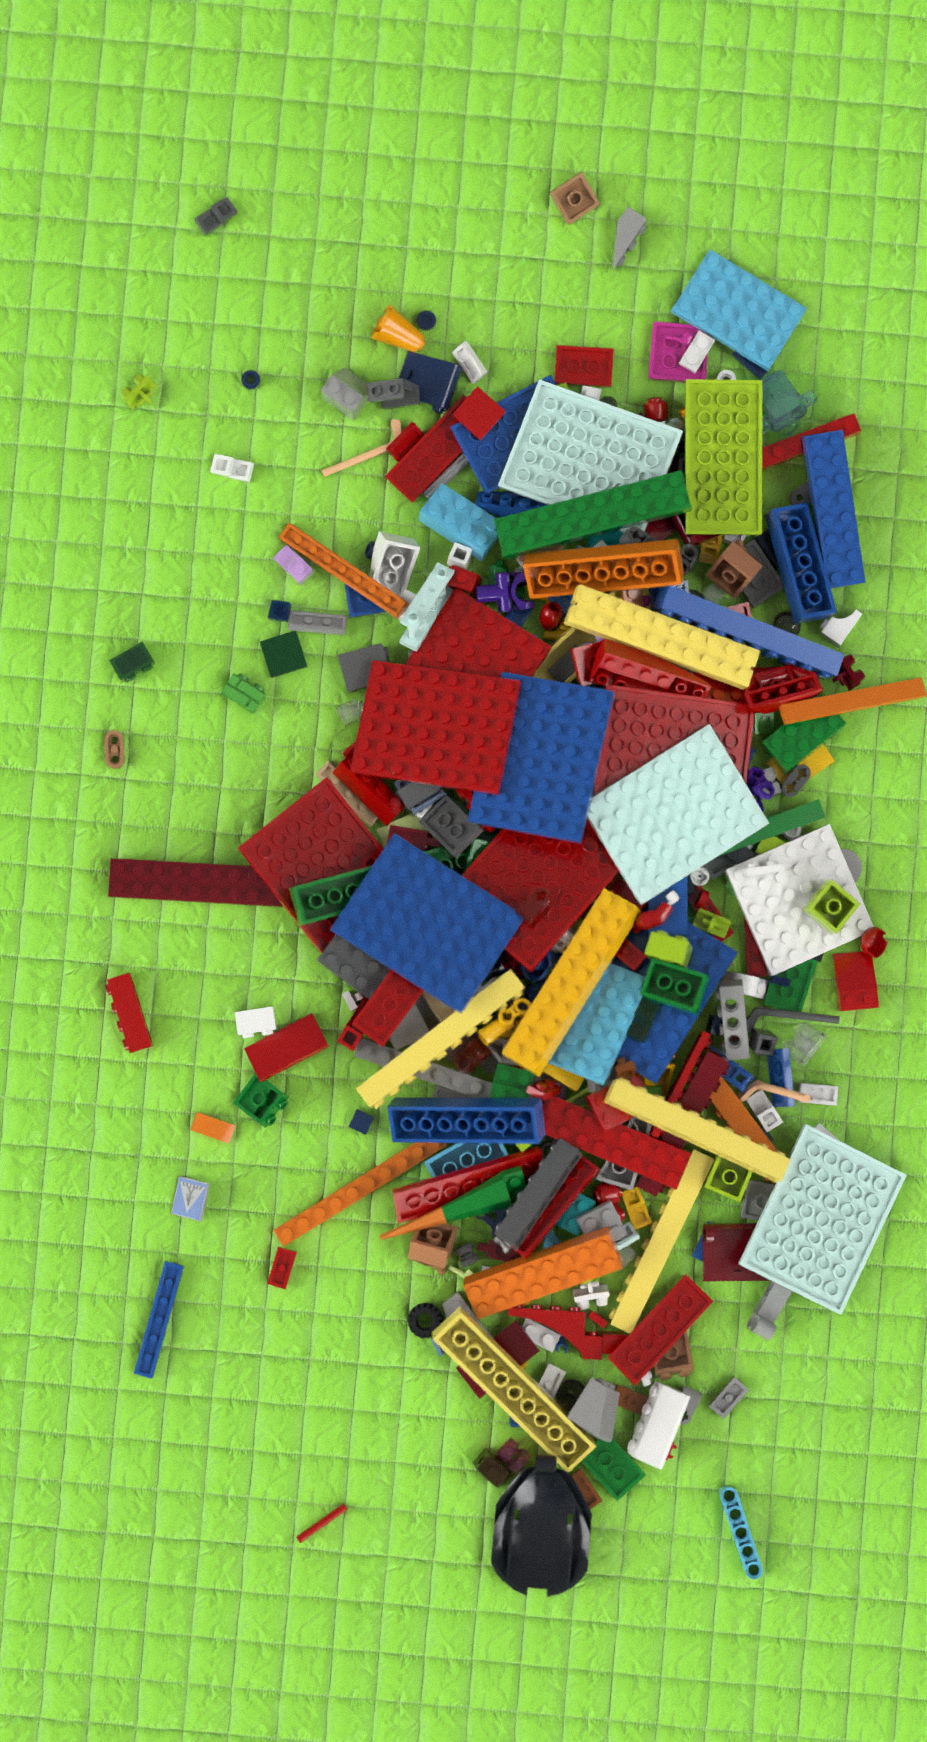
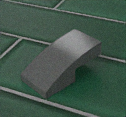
[194,197,238,236]

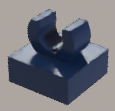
[706,1014,723,1035]

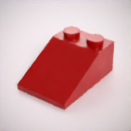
[832,951,879,1011]

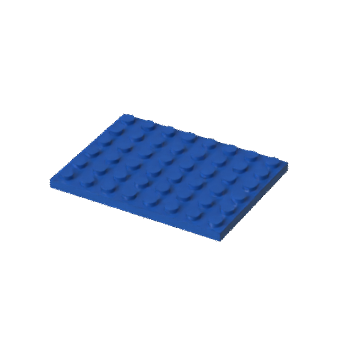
[467,672,615,843]
[330,833,525,1014]
[610,903,738,1084]

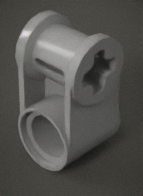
[680,1385,702,1425]

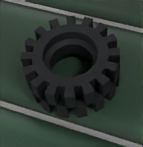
[408,1303,443,1339]

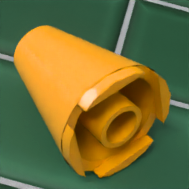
[371,305,426,352]

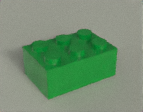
[640,958,710,1015]

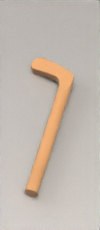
[321,419,402,477]
[737,1080,811,1103]

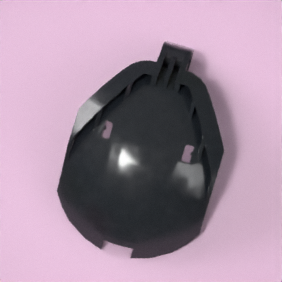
[491,1454,592,1597]

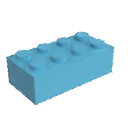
[418,483,499,562]
[424,1143,509,1177]

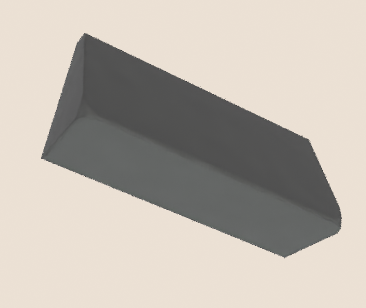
[397,782,441,809]

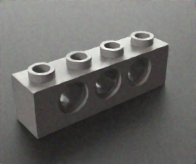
[716,979,750,1060]

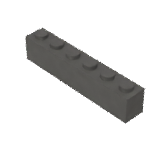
[494,1138,582,1251]

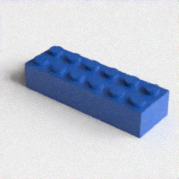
[765,502,837,625]

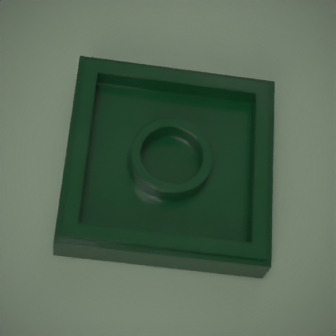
[260,631,307,679]

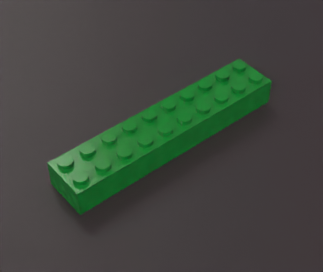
[494,470,692,560]
[289,845,470,926]

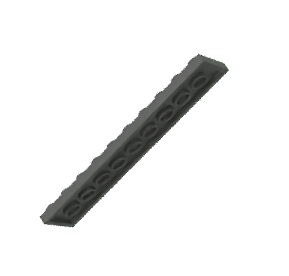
[316,934,489,1075]

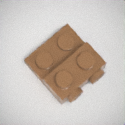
[653,1331,694,1380]

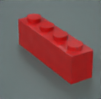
[333,752,406,826]
[105,973,153,1053]

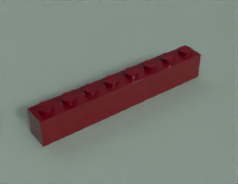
[636,1048,730,1197]

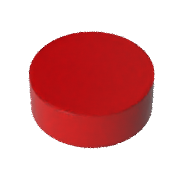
[694,889,710,909]

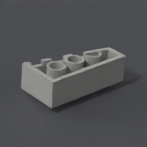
[595,1117,652,1190]

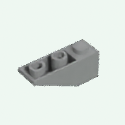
[612,207,647,270]

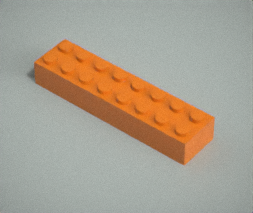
[523,539,684,599]
[463,1226,623,1320]

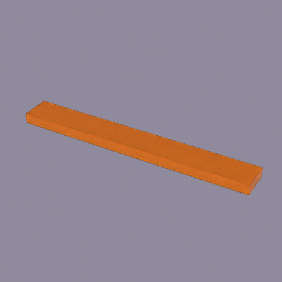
[278,522,409,619]
[779,677,927,725]

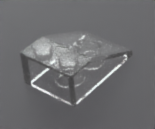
[780,1022,828,1067]

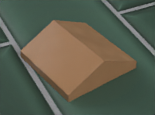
[549,172,600,225]

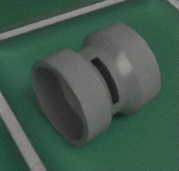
[454,1242,479,1268]

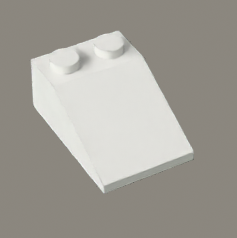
[369,531,420,597]

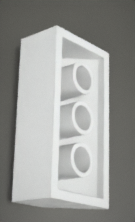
[627,1381,690,1470]

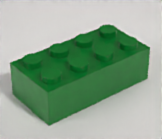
[761,694,846,775]

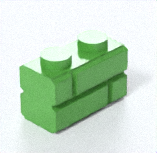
[221,673,267,714]

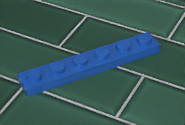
[134,1261,184,1379]

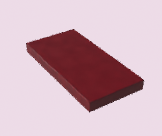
[456,1320,540,1399]

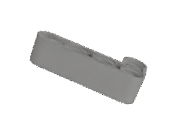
[747,1281,792,1340]

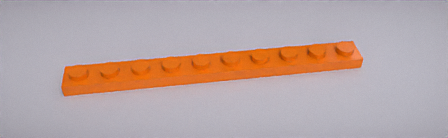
[273,1142,447,1247]

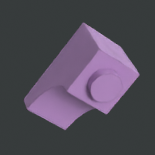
[273,544,314,586]

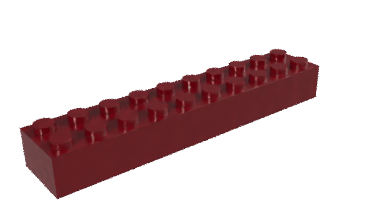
[108,858,283,907]

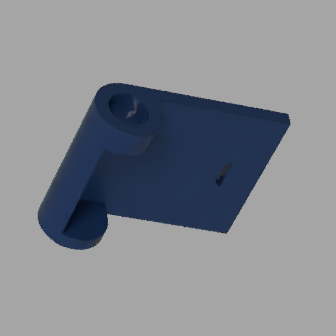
[398,351,463,414]

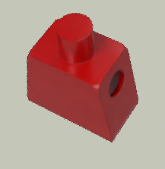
[446,565,482,597]

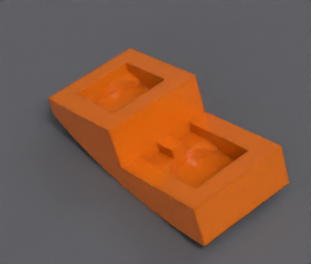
[190,1112,236,1144]

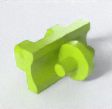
[121,374,157,410]
[693,908,731,939]

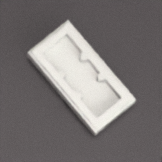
[452,341,488,384]
[798,1083,838,1105]

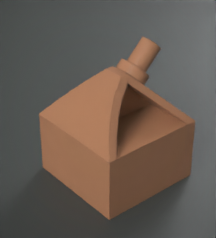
[706,540,762,599]
[408,1224,458,1275]

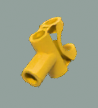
[477,998,531,1046]

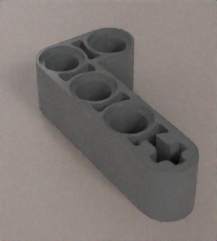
[619,526,698,577]

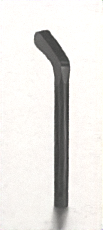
[746,1006,840,1032]

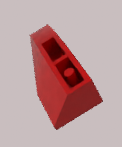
[589,639,711,698]

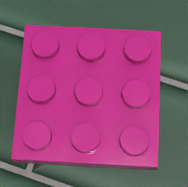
[648,321,709,382]

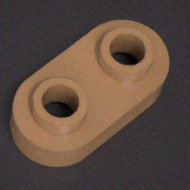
[104,730,125,769]

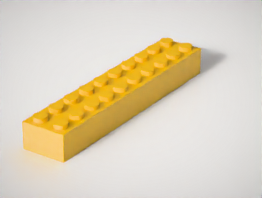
[502,888,641,1077]

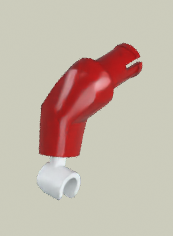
[631,890,679,933]

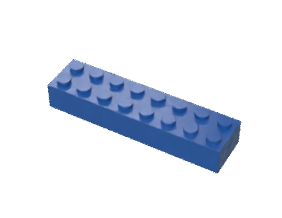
[801,430,866,588]
[387,1097,546,1144]

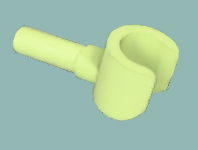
[449,1265,474,1278]

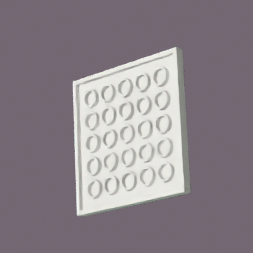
[725,824,874,976]

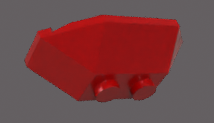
[744,665,822,714]

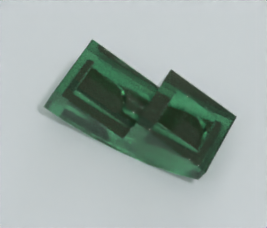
[627,998,660,1044]

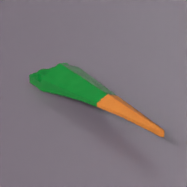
[380,1166,527,1240]

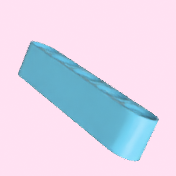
[719,1485,763,1579]

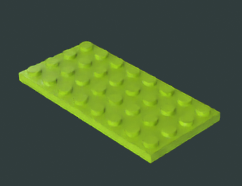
[685,379,763,535]

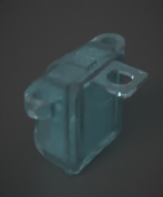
[761,370,817,438]

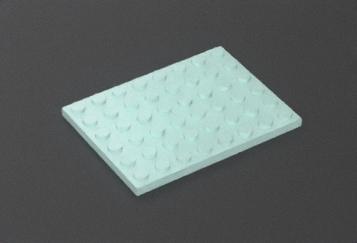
[498,379,683,533]
[587,724,769,905]
[738,1124,907,1315]

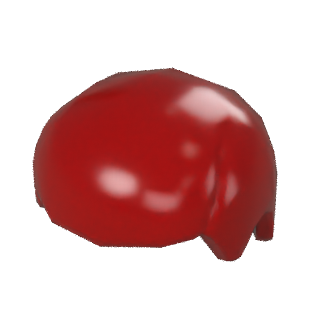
[860,927,888,959]

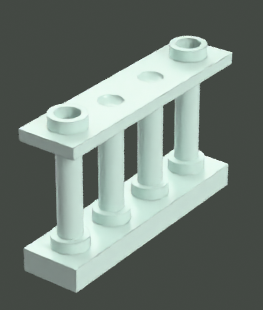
[400,563,455,652]

